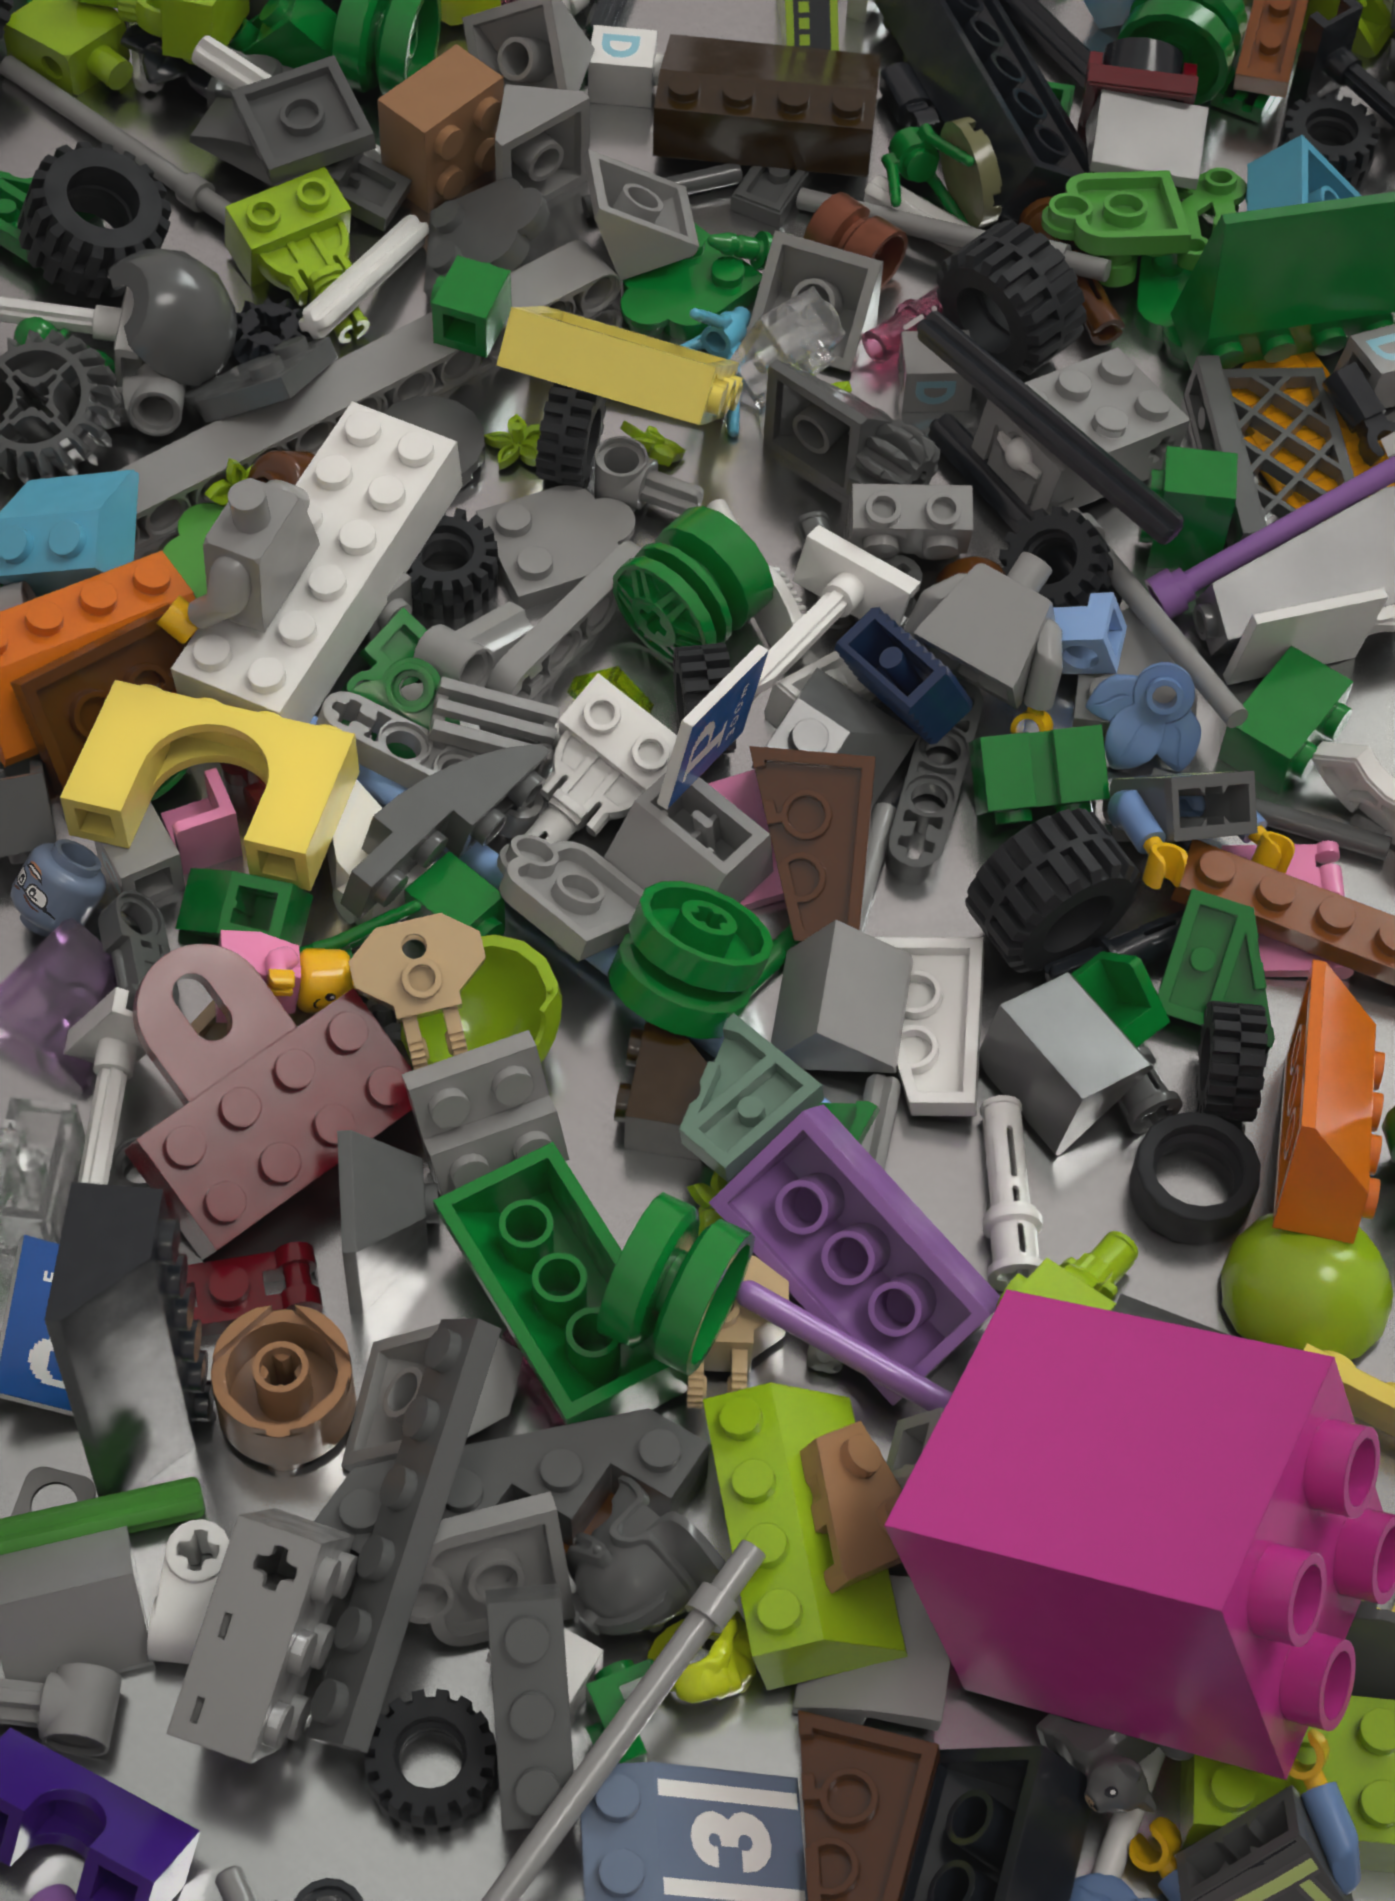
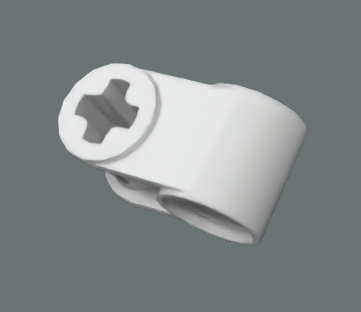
[147,1519,229,1664]

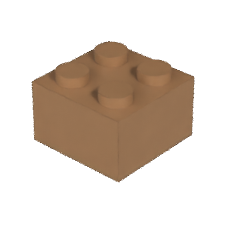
[377,44,504,214]

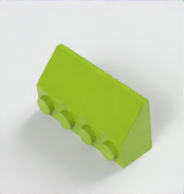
[703,1382,908,1690]

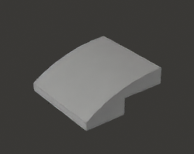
[792,1575,950,1731]

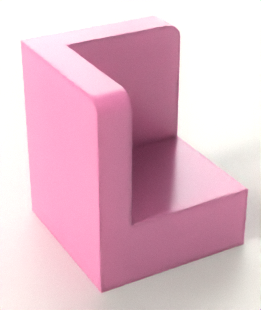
[160,767,242,875]

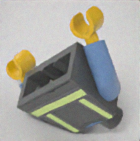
[1102,771,1295,889]
[1129,1729,1361,1901]

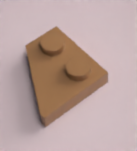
[800,1421,903,1594]

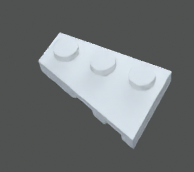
[875,937,985,1116]

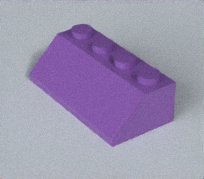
[708,1104,1000,1406]

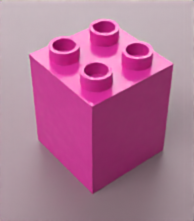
[884,1289,1395,1780]

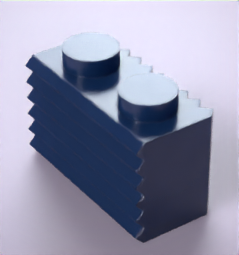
[834,607,973,745]

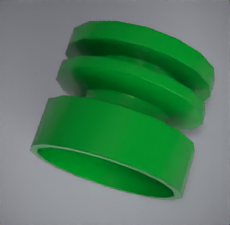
[613,506,774,664]

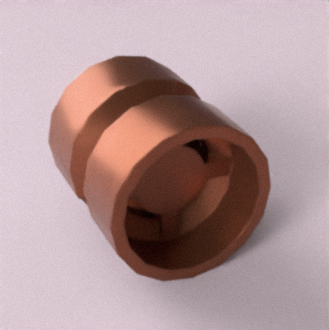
[803,192,908,288]

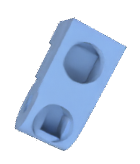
[1053,592,1127,674]

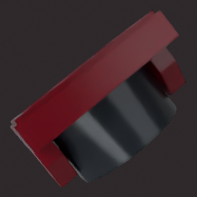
[1078,37,1199,127]

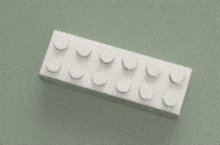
[171,401,463,723]

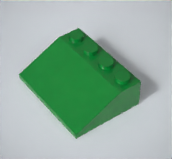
[1170,192,1395,370]

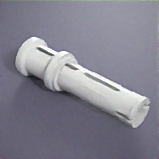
[980,1095,1043,1292]

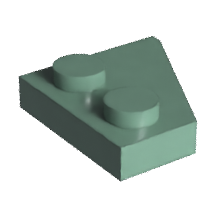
[679,1013,824,1182]

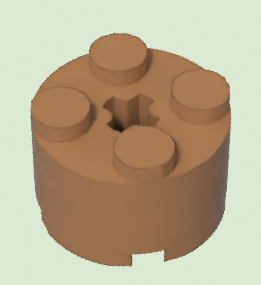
[211,1305,356,1472]

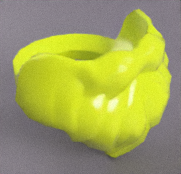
[647,1611,756,1703]

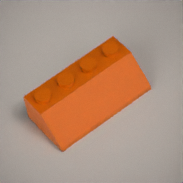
[0,550,197,767]
[1272,959,1385,1244]

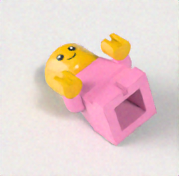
[215,930,359,1023]

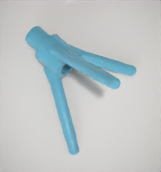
[680,306,751,437]

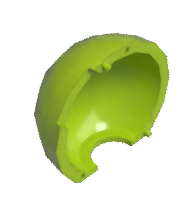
[401,934,562,1065]
[1220,1212,1393,1360]

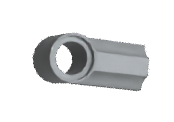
[413,601,534,688]

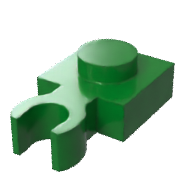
[342,607,427,692]

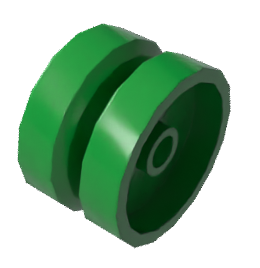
[332,0,442,96]
[1117,0,1248,105]
[608,881,774,1039]
[597,1192,755,1376]

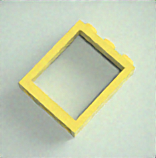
[496,306,743,425]

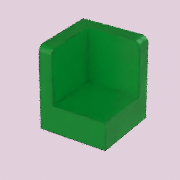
[1072,951,1170,1047]

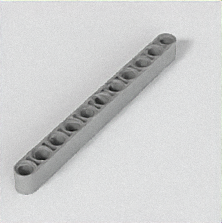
[117,240,622,552]

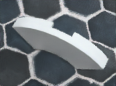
[1312,741,1395,845]

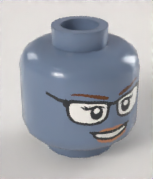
[10,839,106,937]

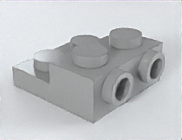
[843,484,973,561]
[402,1030,570,1196]

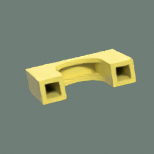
[60,680,360,891]

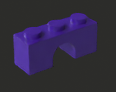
[0,1727,200,1901]

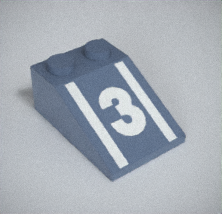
[579,1762,808,1901]

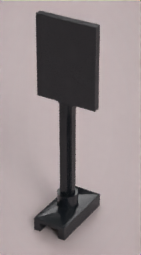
[1289,0,1395,128]

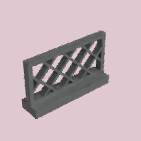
[1184,355,1354,568]

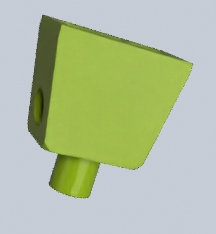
[3,0,133,96]

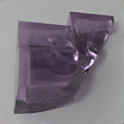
[0,918,118,1094]

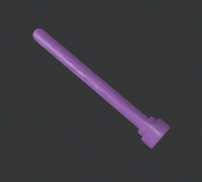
[1145,456,1395,619]
[736,1280,952,1411]

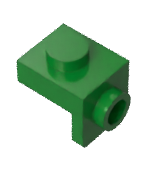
[583,1659,654,1763]

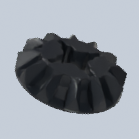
[231,295,316,364]

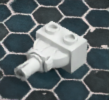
[525,673,677,844]

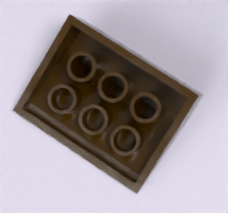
[653,34,881,178]

